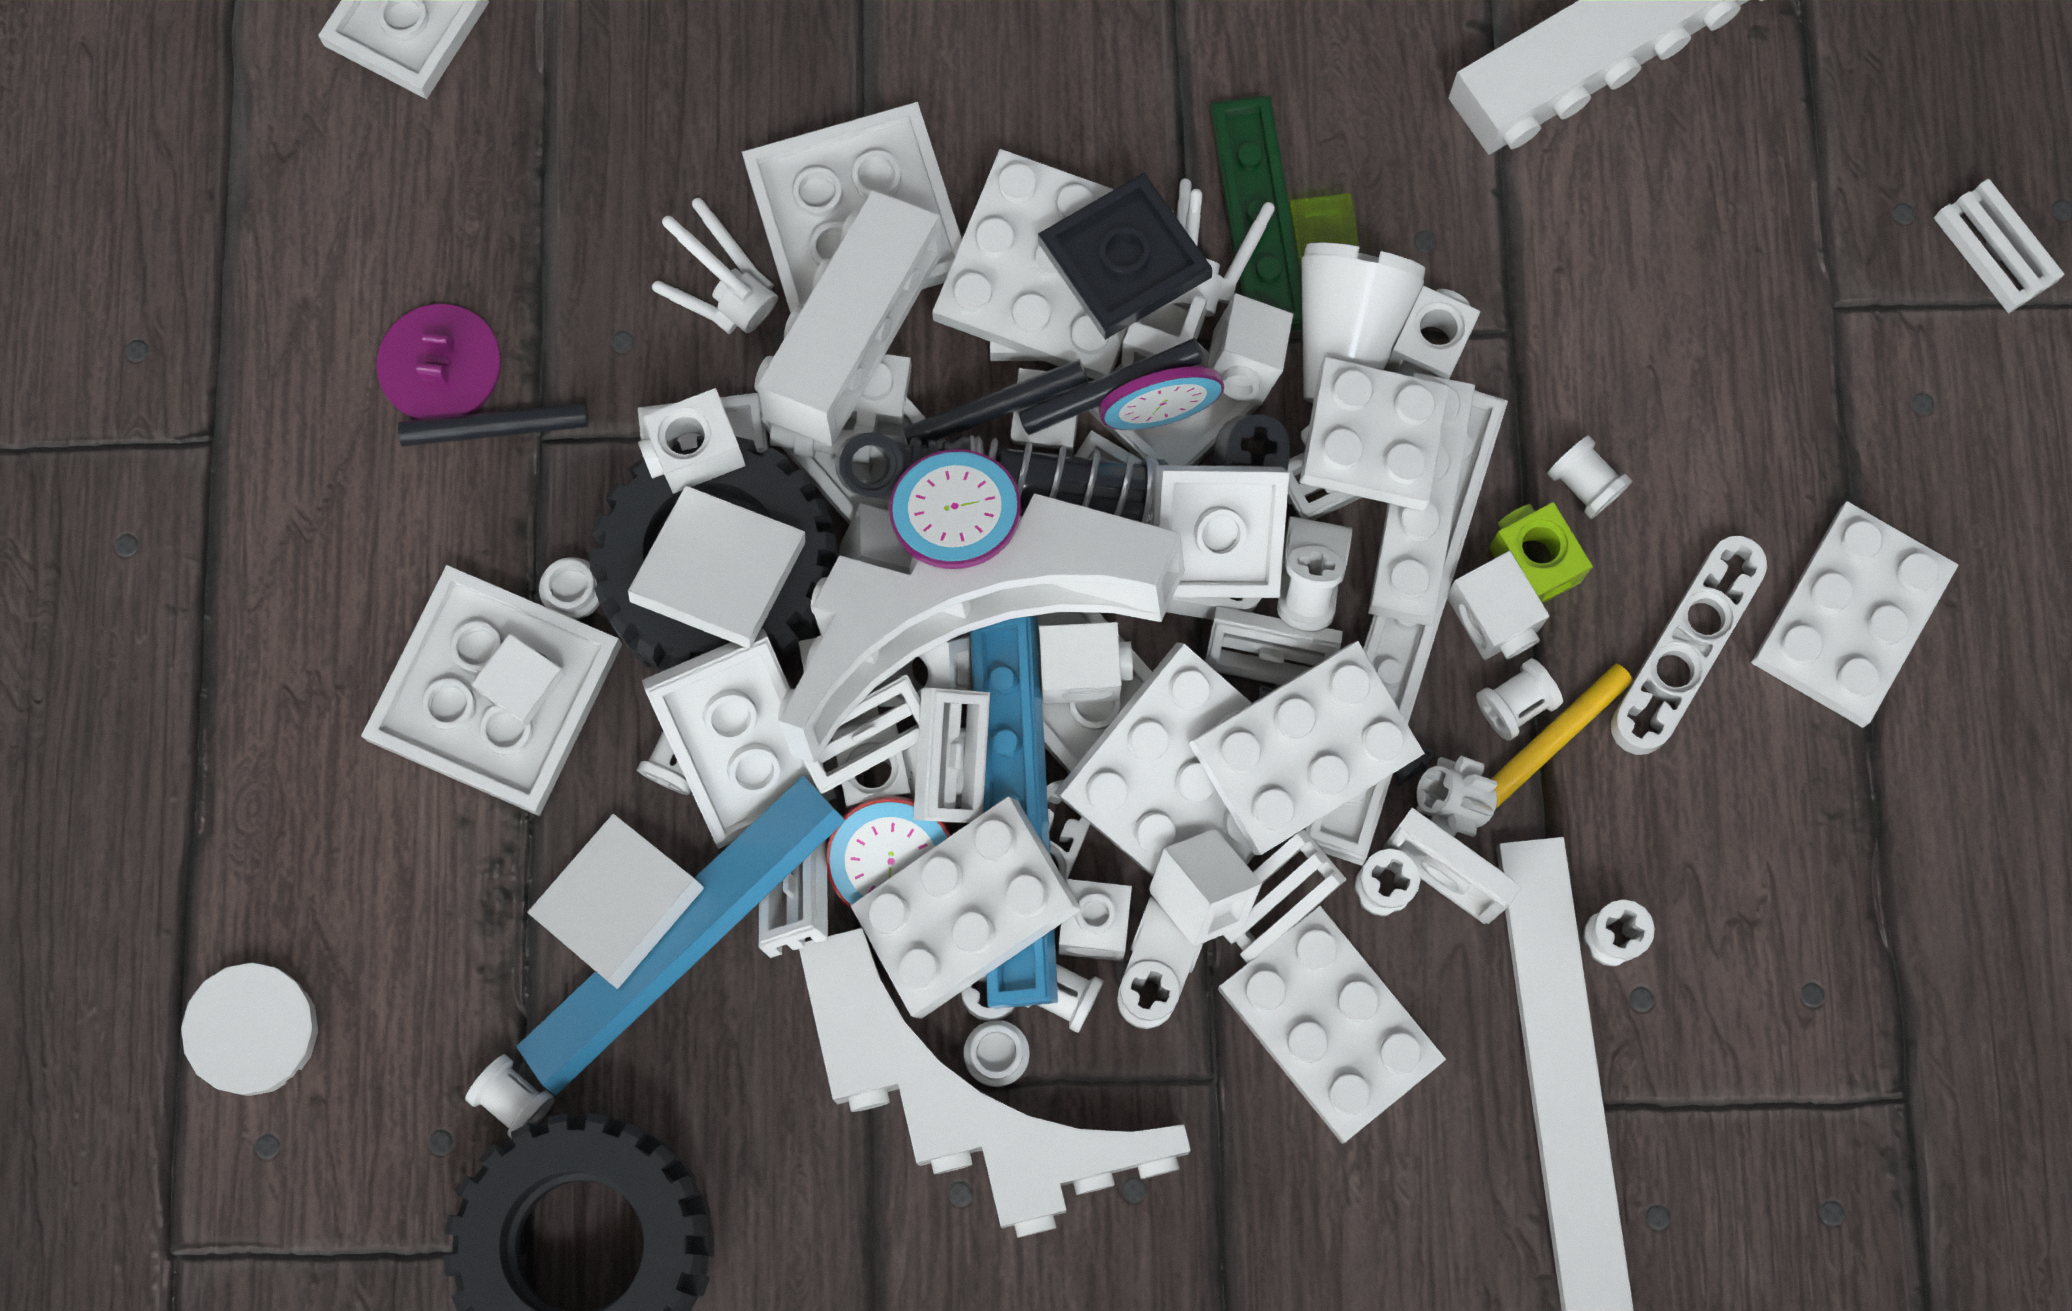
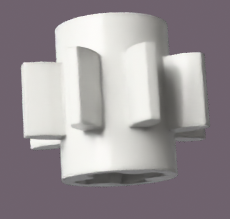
[1417,756,1497,837]

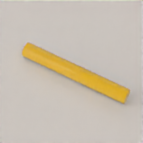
[1491,663,1633,809]

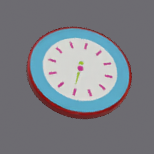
[826,796,952,909]

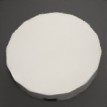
[181,963,318,1096]

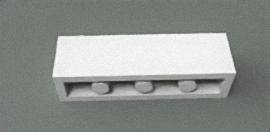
[755,190,943,446]

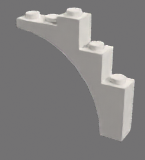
[778,493,1185,763]
[799,928,1191,1238]

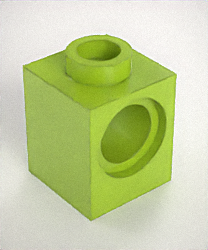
[1489,502,1593,604]

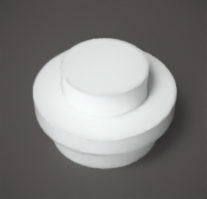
[539,557,600,620]
[964,1020,1030,1087]

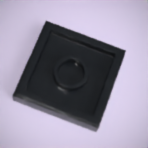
[1038,173,1212,340]

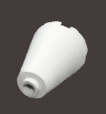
[1301,242,1426,403]

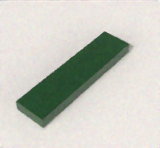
[1209,95,1302,332]

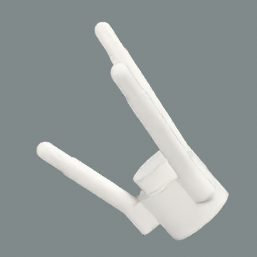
[1169,179,1275,317]
[652,198,778,334]

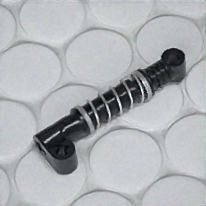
[835,414,1290,525]

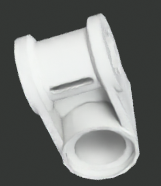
[1277,516,1352,631]
[1117,896,1203,1029]

